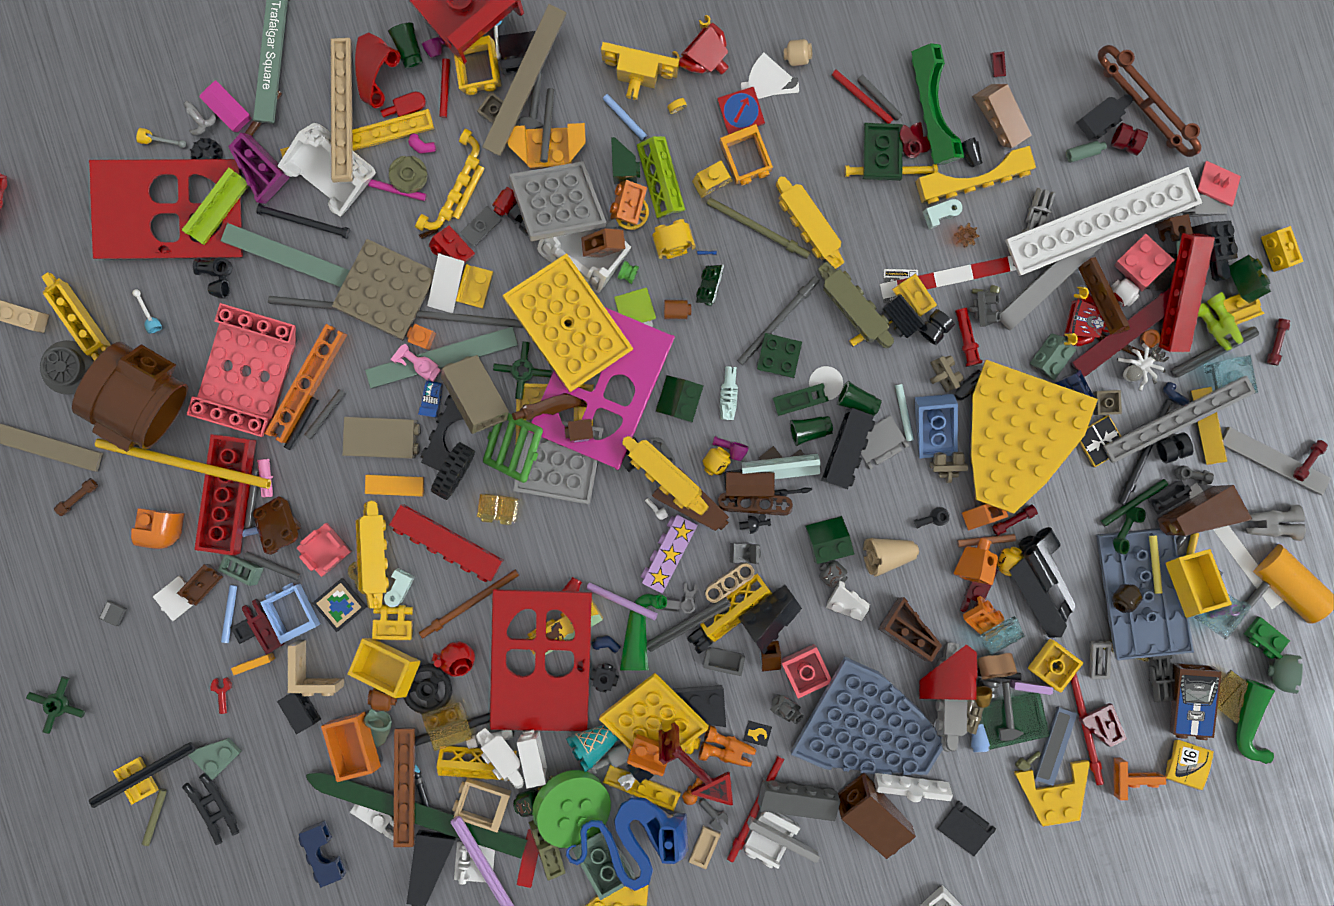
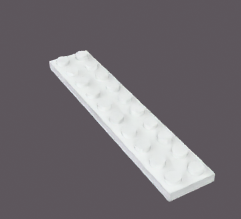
[1005,167,1202,276]

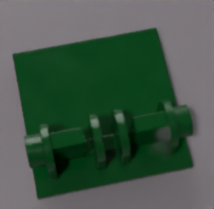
[696,265,724,306]
[757,333,802,378]

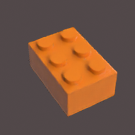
[321,711,381,782]

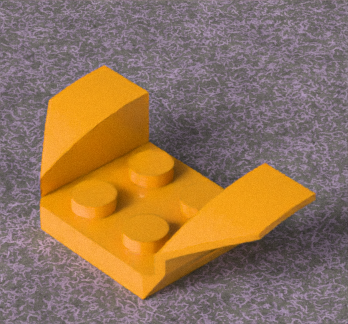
[508,123,586,169]

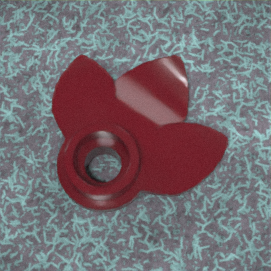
[900,122,931,158]

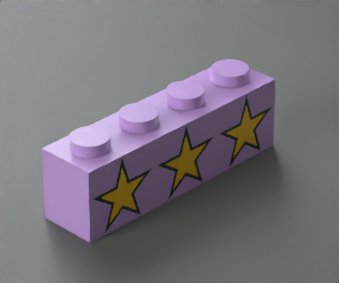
[641,514,698,594]

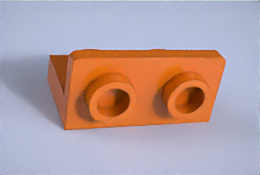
[610,180,647,225]
[963,596,1005,639]
[627,734,667,776]

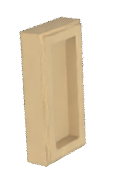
[688,825,721,869]

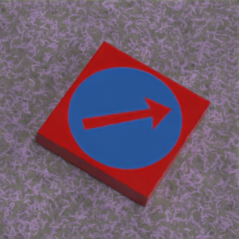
[717,86,765,135]

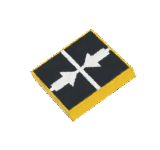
[1079,415,1121,467]

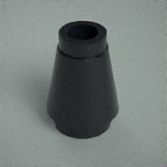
[961,137,983,167]

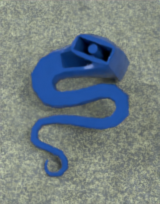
[566,797,689,891]

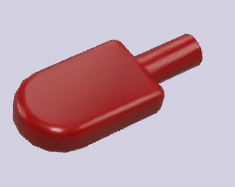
[380,91,426,118]

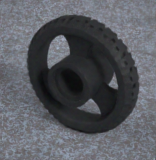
[403,664,452,714]

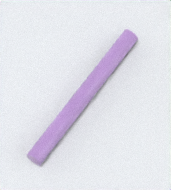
[586,583,658,620]

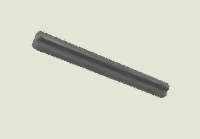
[1171,326,1259,378]
[647,597,731,652]

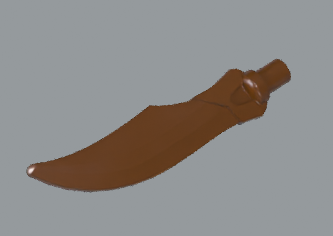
[512,395,587,420]

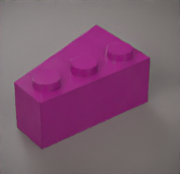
[228,132,290,204]

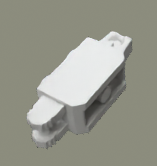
[476,728,525,789]

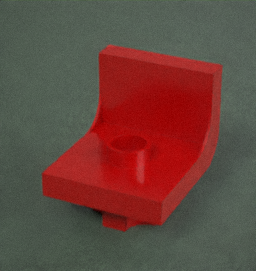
[408,0,524,64]

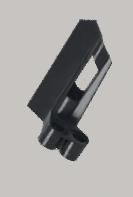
[1009,527,1076,638]

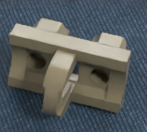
[930,356,964,392]

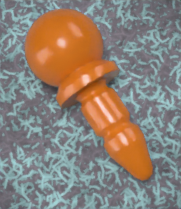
[682,778,703,805]

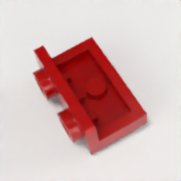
[429,225,475,263]

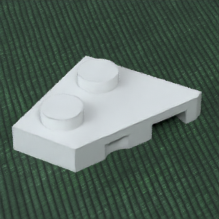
[826,581,870,621]

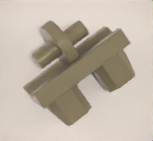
[930,452,968,483]
[967,700,984,735]

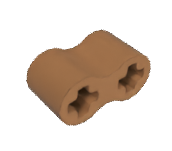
[977,653,1017,679]

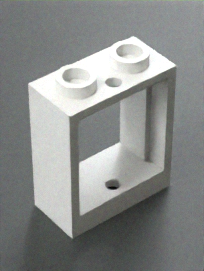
[517,729,549,788]

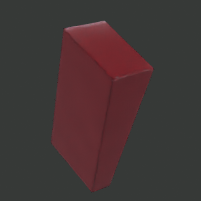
[991,51,1006,78]

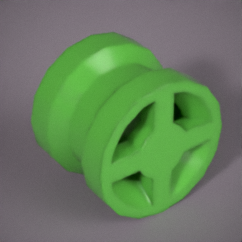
[618,261,639,284]

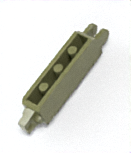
[818,262,894,349]

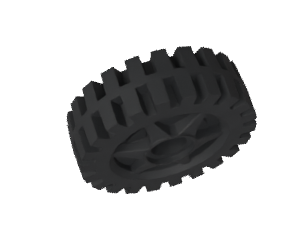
[431,442,475,500]

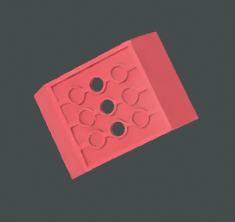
[187,303,296,437]

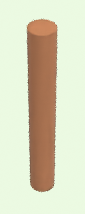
[957,534,1016,547]

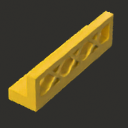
[700,573,772,642]
[437,746,517,781]

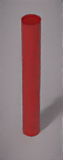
[439,58,450,118]

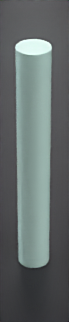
[895,384,914,441]

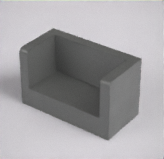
[703,647,745,676]

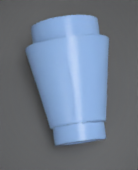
[971,724,990,752]

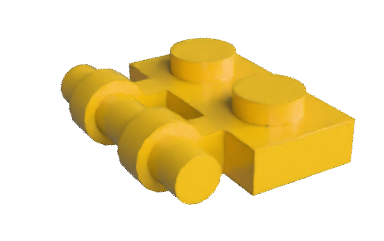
[372,604,413,640]

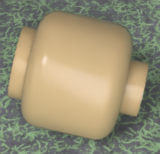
[784,39,812,66]

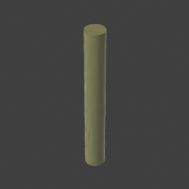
[142,788,167,846]

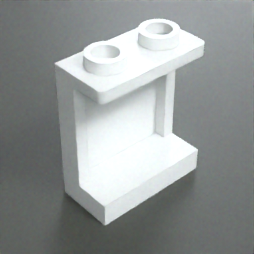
[744,811,800,868]

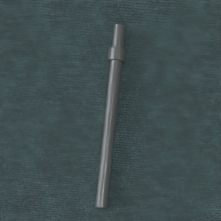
[737,276,820,366]

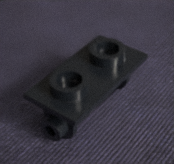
[1148,480,1192,515]

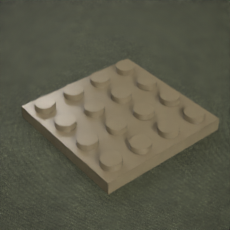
[332,239,435,341]

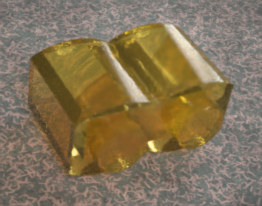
[477,493,520,525]

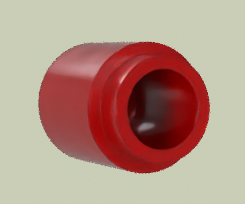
[492,187,517,217]

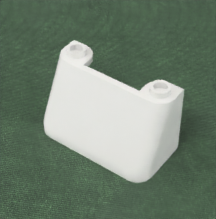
[278,123,376,217]
[537,230,631,293]

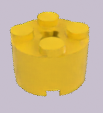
[652,219,696,259]

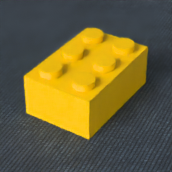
[1165,549,1232,618]
[347,638,421,698]

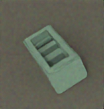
[218,554,263,586]

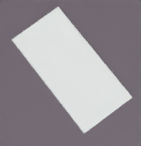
[427,254,464,313]

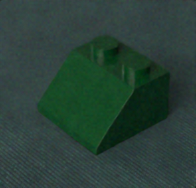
[611,137,640,185]
[655,375,704,423]
[805,516,855,564]

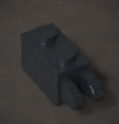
[1076,94,1133,140]

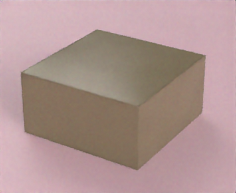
[477,92,503,125]
[1093,390,1122,415]

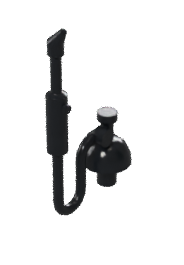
[734,487,812,534]

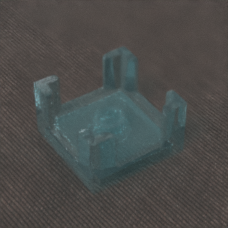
[1203,355,1258,394]
[1193,594,1251,640]

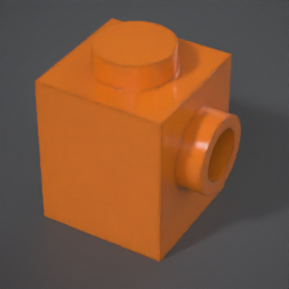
[407,324,436,350]

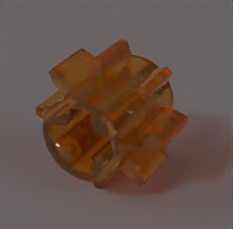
[954,223,980,248]

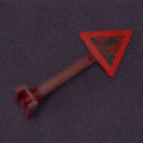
[658,722,733,806]

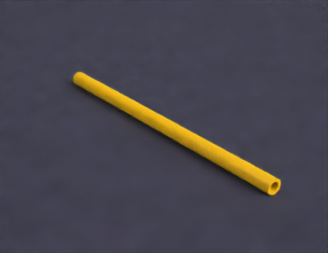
[95,438,271,489]

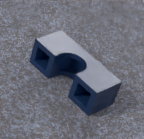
[298,820,346,888]

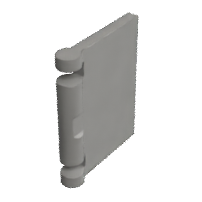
[861,415,909,470]

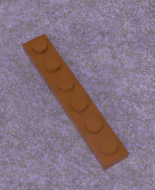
[393,728,415,847]

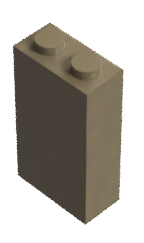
[441,355,509,434]
[342,417,420,458]

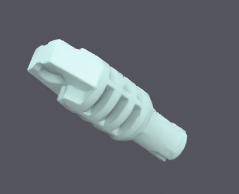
[720,366,738,420]

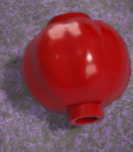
[440,641,475,677]

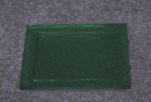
[982,692,1050,750]

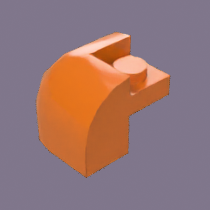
[131,508,185,549]

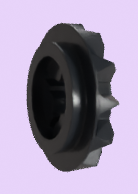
[190,138,222,159]

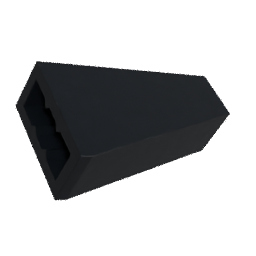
[406,829,456,906]

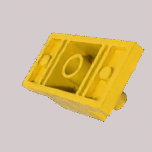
[601,42,679,100]

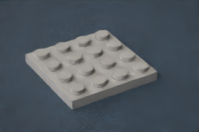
[509,161,607,241]
[513,418,604,505]

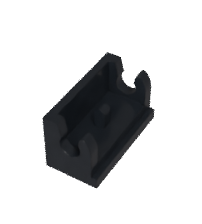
[277,693,321,735]

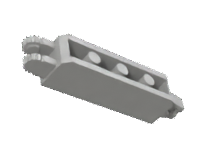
[935,643,967,752]

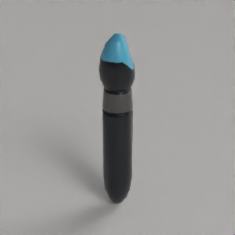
[415,765,430,807]

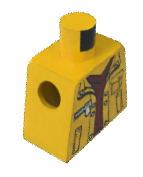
[692,161,733,198]

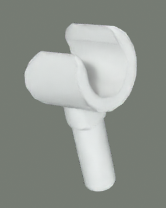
[645,498,668,520]

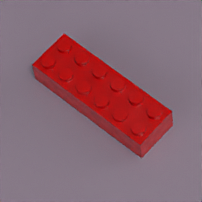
[194,434,256,555]

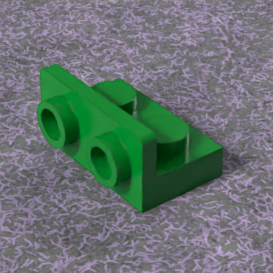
[1244,616,1290,660]

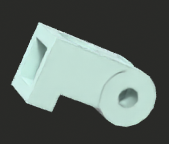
[923,199,962,229]
[384,568,415,607]

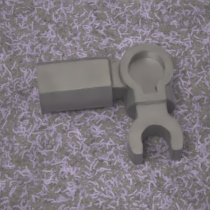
[659,583,698,614]

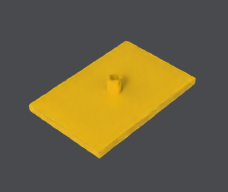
[502,253,633,393]

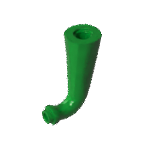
[620,594,667,671]
[1236,679,1275,764]

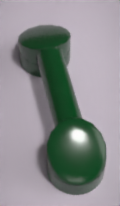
[1113,507,1146,554]

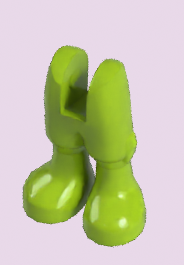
[1198,292,1244,351]

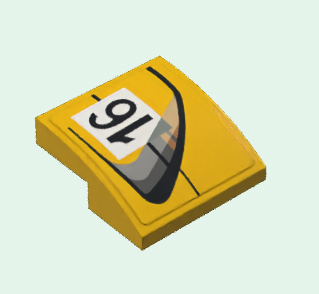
[1165,740,1214,790]

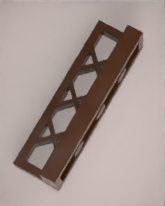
[1078,257,1130,335]

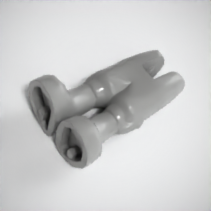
[1246,505,1306,541]

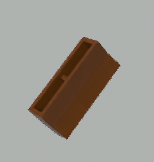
[726,472,775,496]

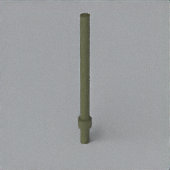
[707,197,810,259]

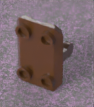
[253,496,302,555]

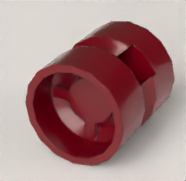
[1111,122,1148,156]

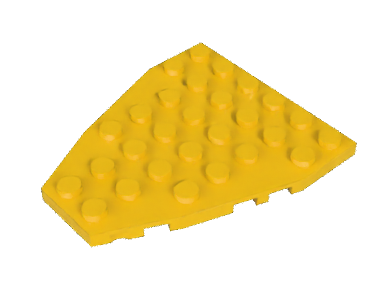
[970,360,1098,513]

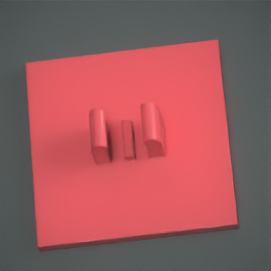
[1197,161,1241,207]

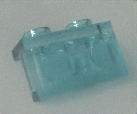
[981,616,1025,655]

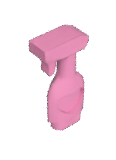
[390,344,441,382]

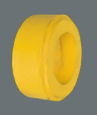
[667,98,687,114]

